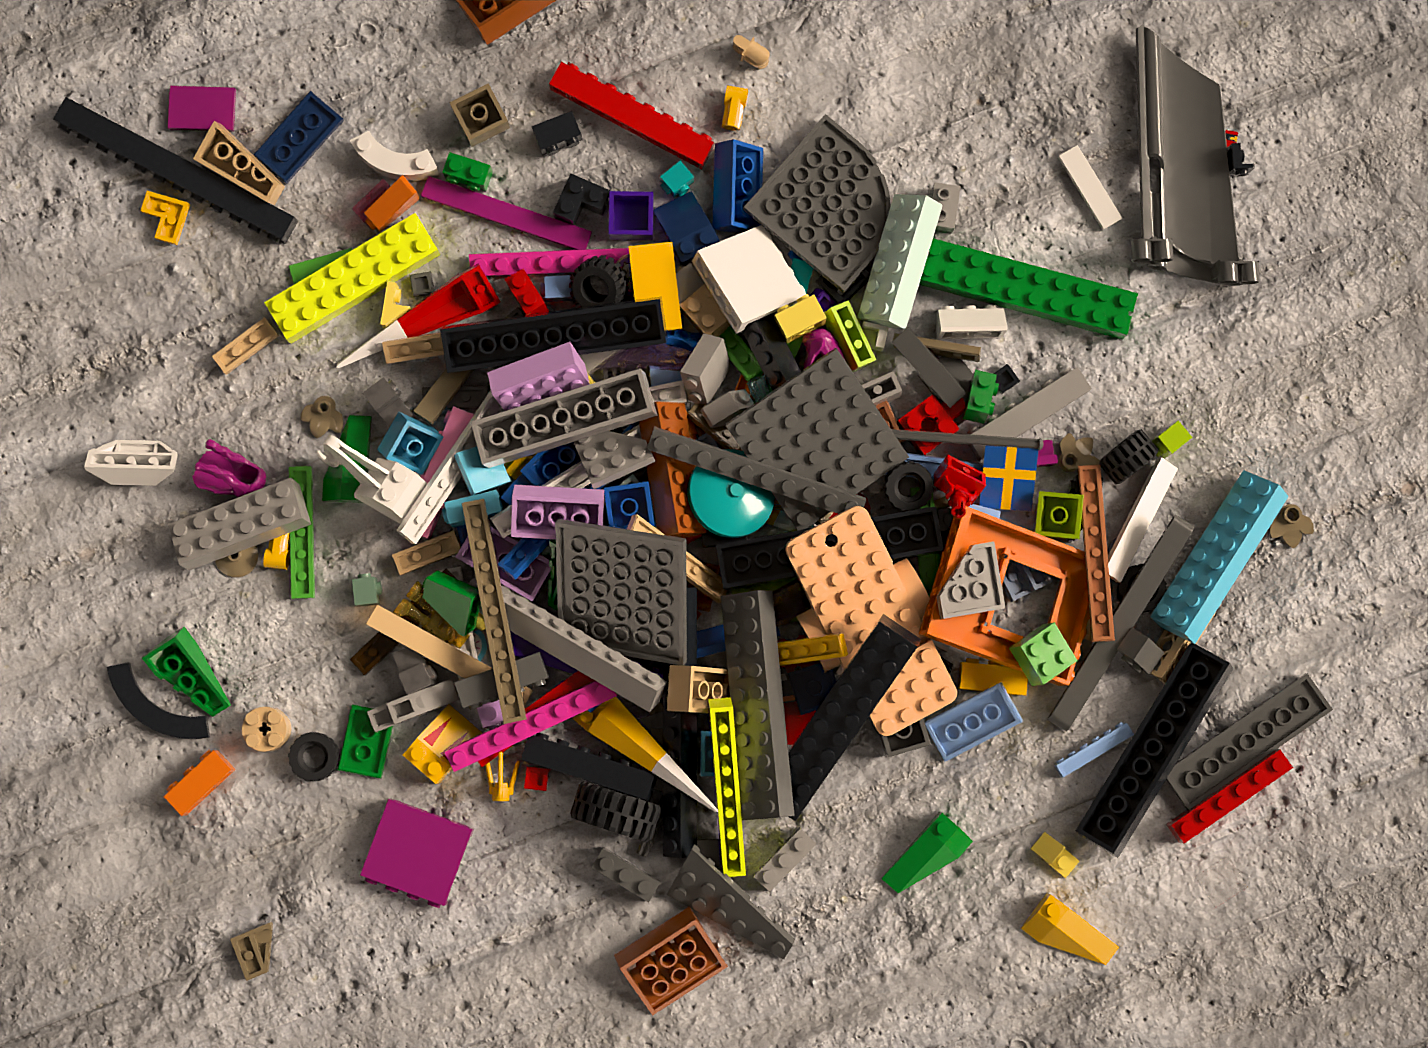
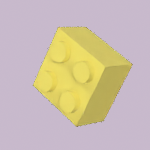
[774,294,826,344]

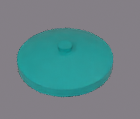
[687,449,775,538]

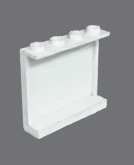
[692,225,806,333]

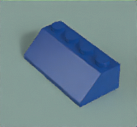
[713,139,763,233]

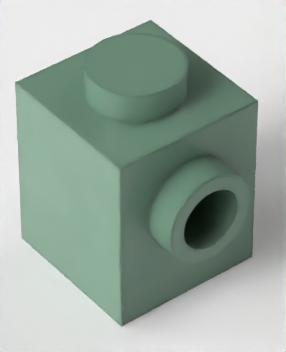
[352,573,382,607]

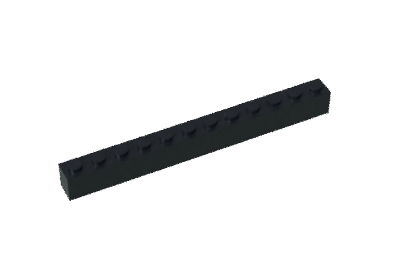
[53,97,298,244]
[663,587,697,858]

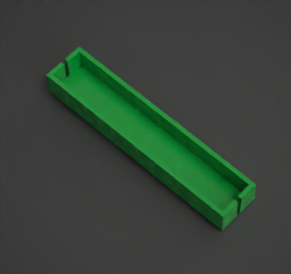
[919,238,1138,340]

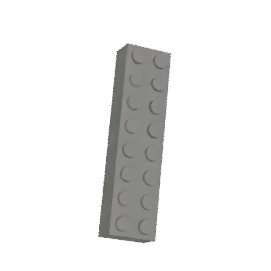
[471,368,657,468]

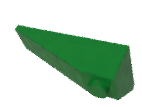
[322,415,372,503]
[142,627,231,717]
[881,812,973,893]

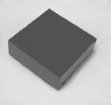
[409,271,435,297]

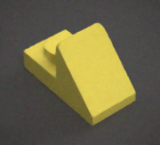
[380,281,411,328]
[1030,832,1080,878]

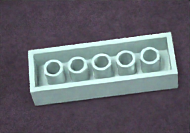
[857,194,942,329]

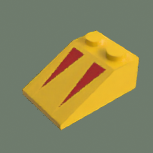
[403,704,482,784]

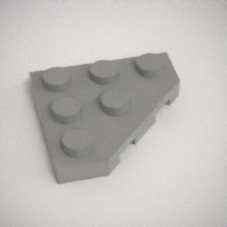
[574,431,655,489]
[937,542,1005,619]

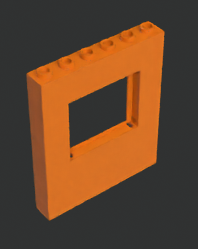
[919,506,1090,686]

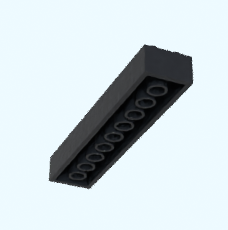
[440,296,668,373]
[716,506,944,591]
[788,614,921,821]
[1075,642,1233,858]

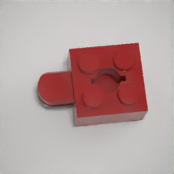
[897,394,965,456]

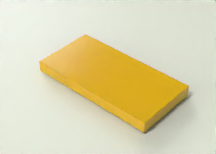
[628,242,682,331]

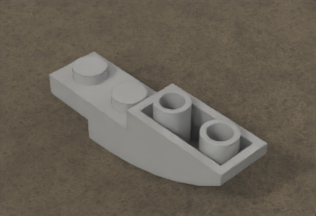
[367,679,460,732]

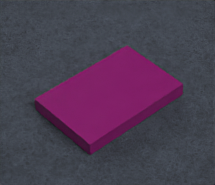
[168,86,236,132]

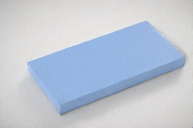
[925,682,1023,762]

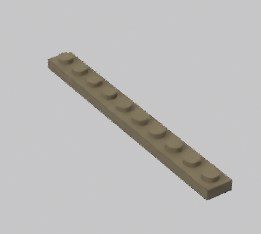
[462,499,527,724]

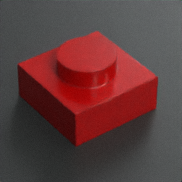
[524,766,549,791]

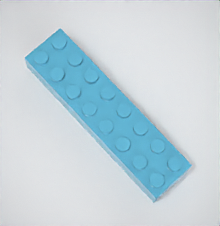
[1150,470,1289,644]

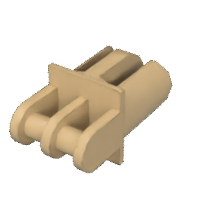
[733,35,770,69]

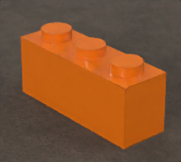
[164,750,236,816]

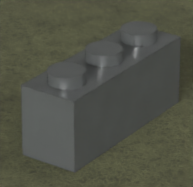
[591,847,661,903]

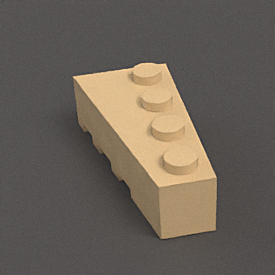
[193,121,285,205]

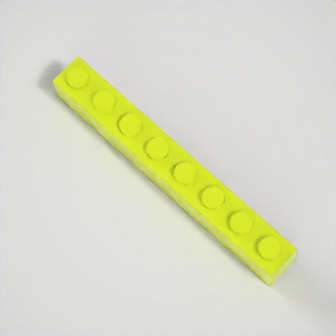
[708,697,746,877]

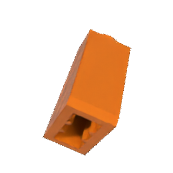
[364,175,419,232]

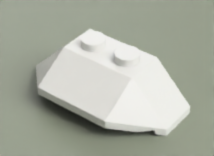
[84,440,178,486]

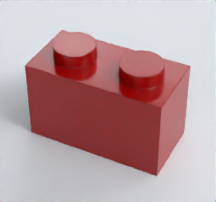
[505,268,549,315]

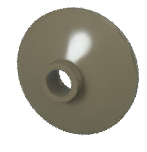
[215,546,259,577]

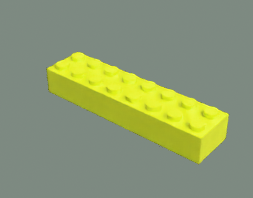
[264,213,440,344]

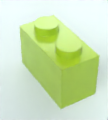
[1152,420,1193,459]

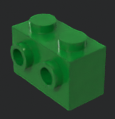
[442,152,493,192]
[963,370,999,424]

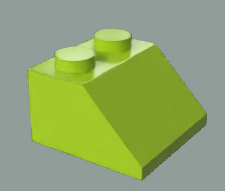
[1035,491,1084,539]

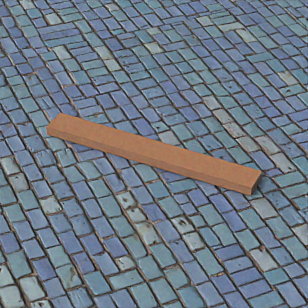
[1077,465,1115,642]

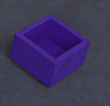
[609,191,654,241]

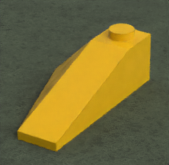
[1021,893,1119,965]

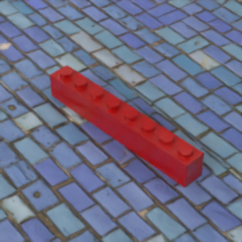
[549,61,714,170]

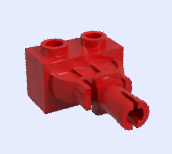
[934,455,986,518]

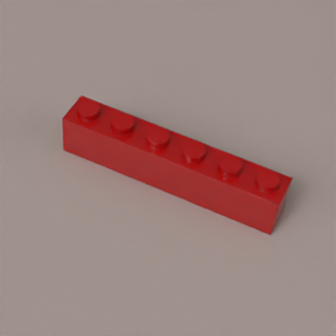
[1166,749,1293,844]

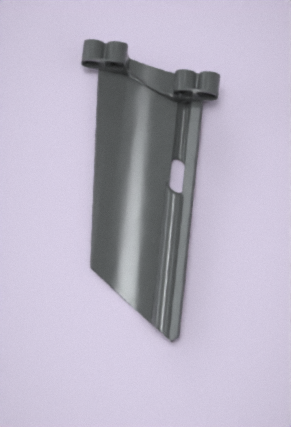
[1131,25,1260,286]

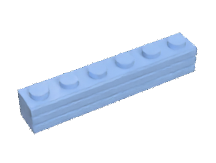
[1054,722,1134,777]

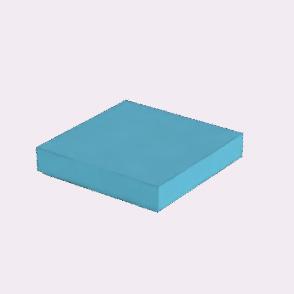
[454,446,511,496]

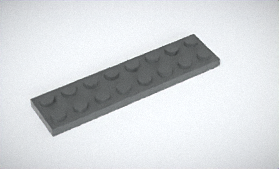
[1166,673,1333,810]

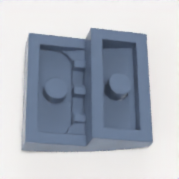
[1002,555,1053,602]

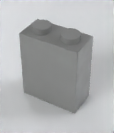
[680,333,731,405]

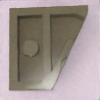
[230,922,273,981]

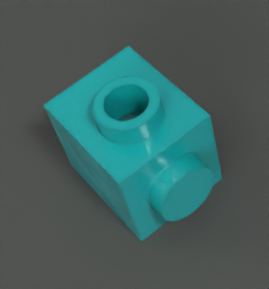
[660,160,694,198]

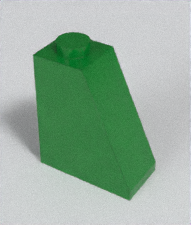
[423,570,481,637]

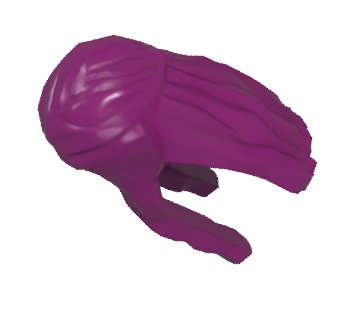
[802,329,846,369]
[192,439,267,498]

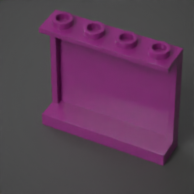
[360,798,475,908]

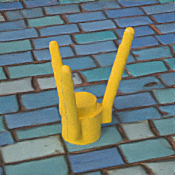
[485,752,520,801]

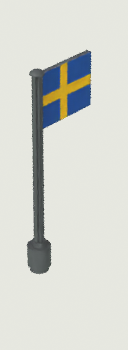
[891,429,1043,511]

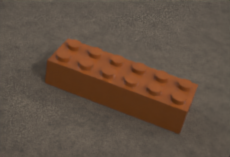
[639,401,707,538]

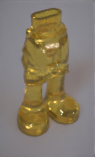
[393,580,470,649]

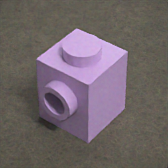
[477,700,503,729]

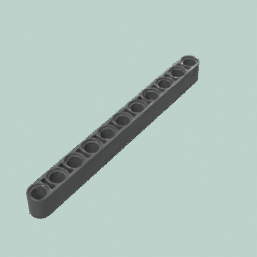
[1047,515,1195,732]

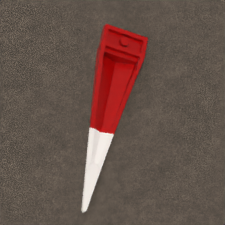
[336,264,501,368]

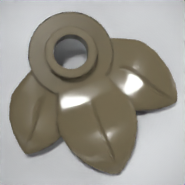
[300,396,343,438]
[1058,433,1100,472]
[1270,504,1314,548]

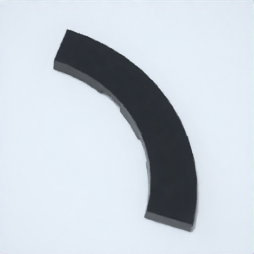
[107,663,210,739]

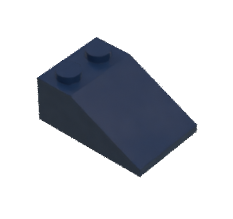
[654,191,720,266]

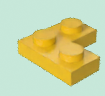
[140,191,190,245]

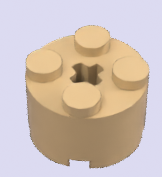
[242,707,291,752]

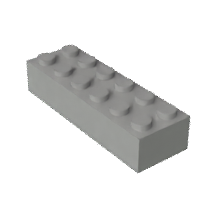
[168,478,311,571]

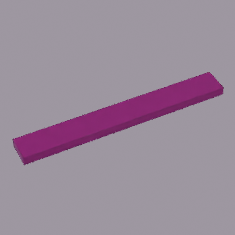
[421,176,592,250]

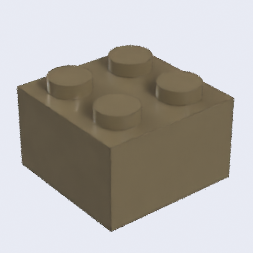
[449,83,510,147]

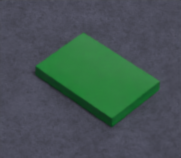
[337,704,393,779]

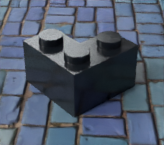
[553,173,611,225]

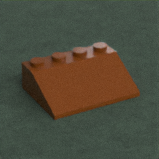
[455,0,556,45]
[614,907,728,1016]

